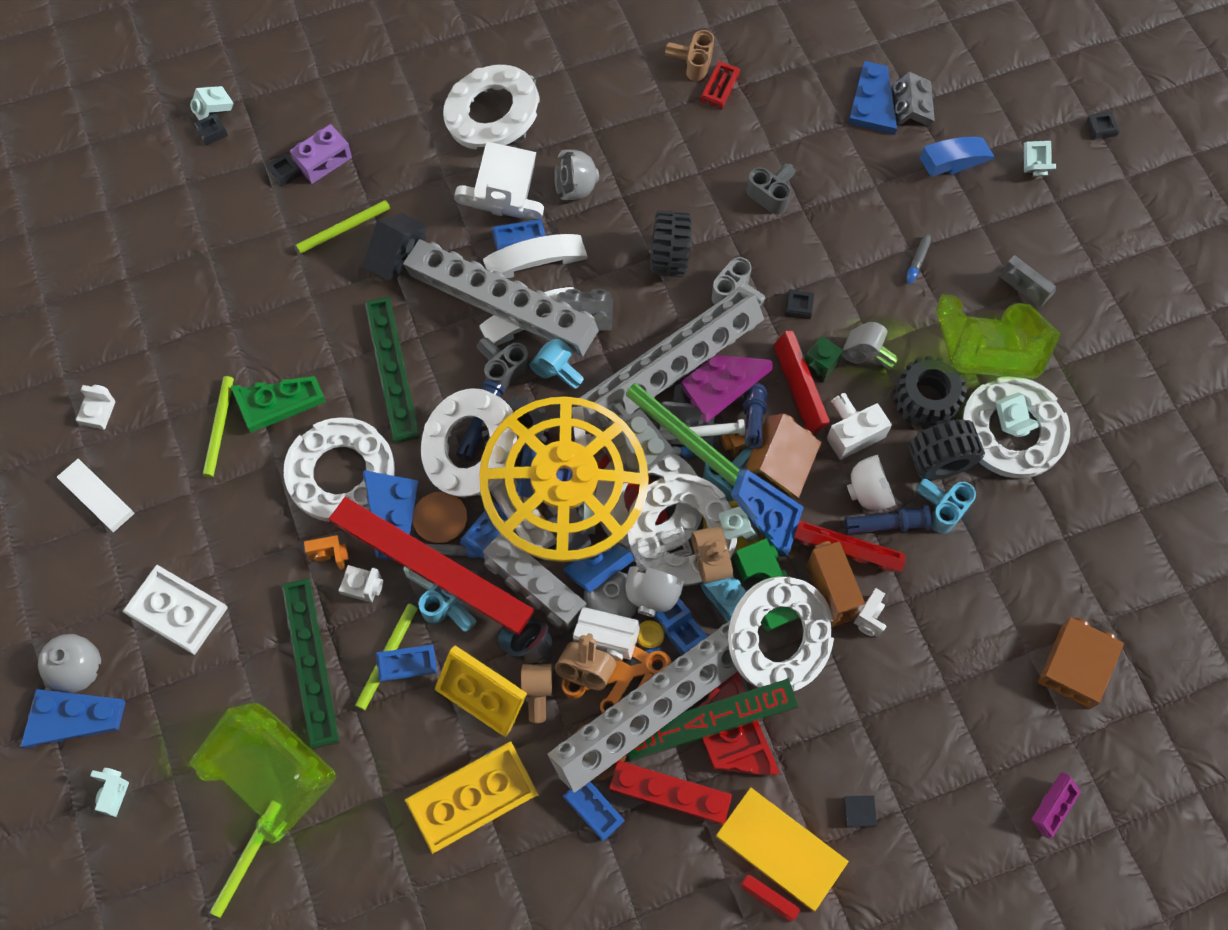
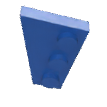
[848,61,897,135]
[731,469,803,557]
[362,470,418,561]
[21,689,125,749]

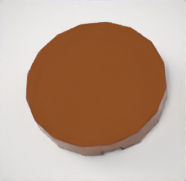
[413,492,468,544]

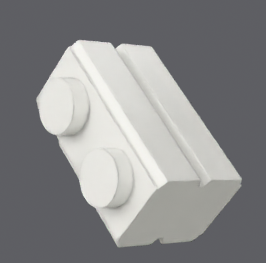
[573,607,640,661]

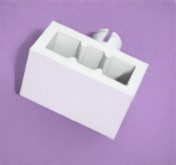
[827,393,892,460]

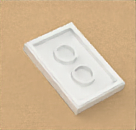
[122,565,228,655]

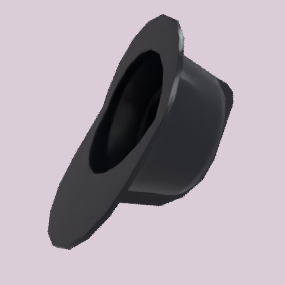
[497,616,552,664]

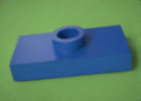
[492,219,546,251]
[460,501,508,558]
[375,645,437,682]
[562,782,625,842]

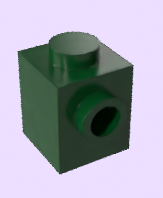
[805,336,844,383]

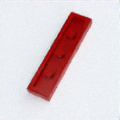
[773,331,830,435]

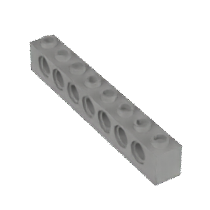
[403,239,599,357]
[577,287,764,432]
[548,620,738,793]

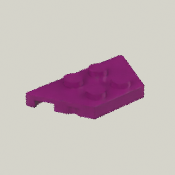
[682,355,772,423]

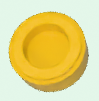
[636,620,664,650]

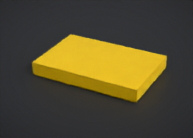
[434,646,527,737]

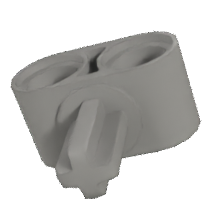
[711,257,765,306]
[842,322,898,369]

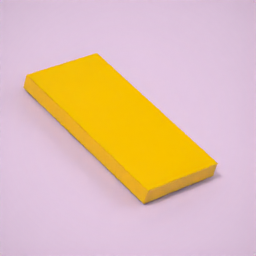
[405,741,538,854]
[716,788,849,912]

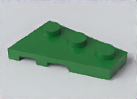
[231,376,326,433]

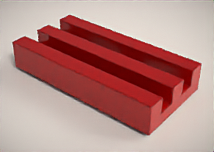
[700,61,740,110]
[740,875,800,922]

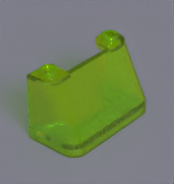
[936,294,1061,379]
[189,703,336,844]

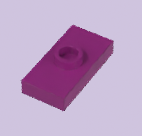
[1031,772,1081,839]

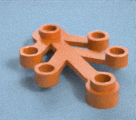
[562,646,672,714]

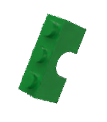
[732,539,800,633]

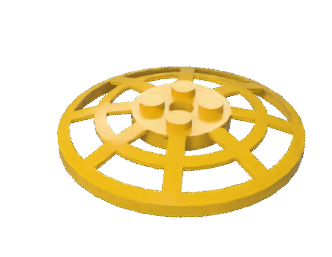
[479,397,648,562]

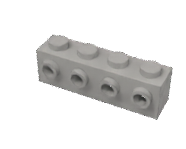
[483,534,586,633]

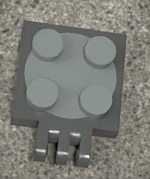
[596,403,674,473]

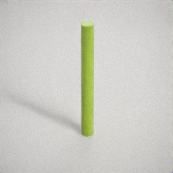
[296,200,390,254]
[203,376,234,478]
[355,604,418,711]
[210,800,282,918]

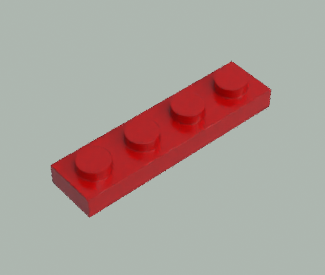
[794,520,905,572]
[609,760,732,826]

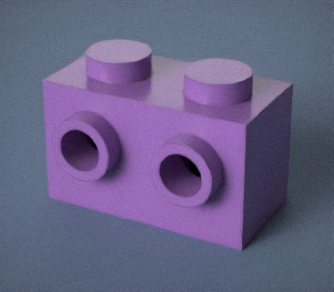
[290,124,352,184]

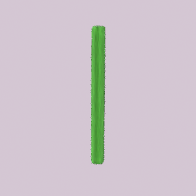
[626,383,739,486]

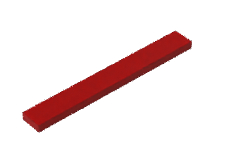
[328,497,534,635]

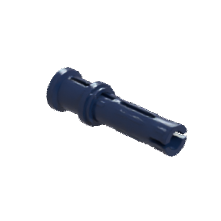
[456,380,505,461]
[743,383,767,449]
[845,505,931,535]

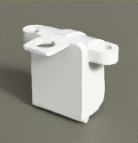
[454,142,544,220]

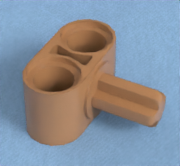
[665,30,714,82]
[691,526,733,584]
[555,633,617,691]
[521,664,552,723]

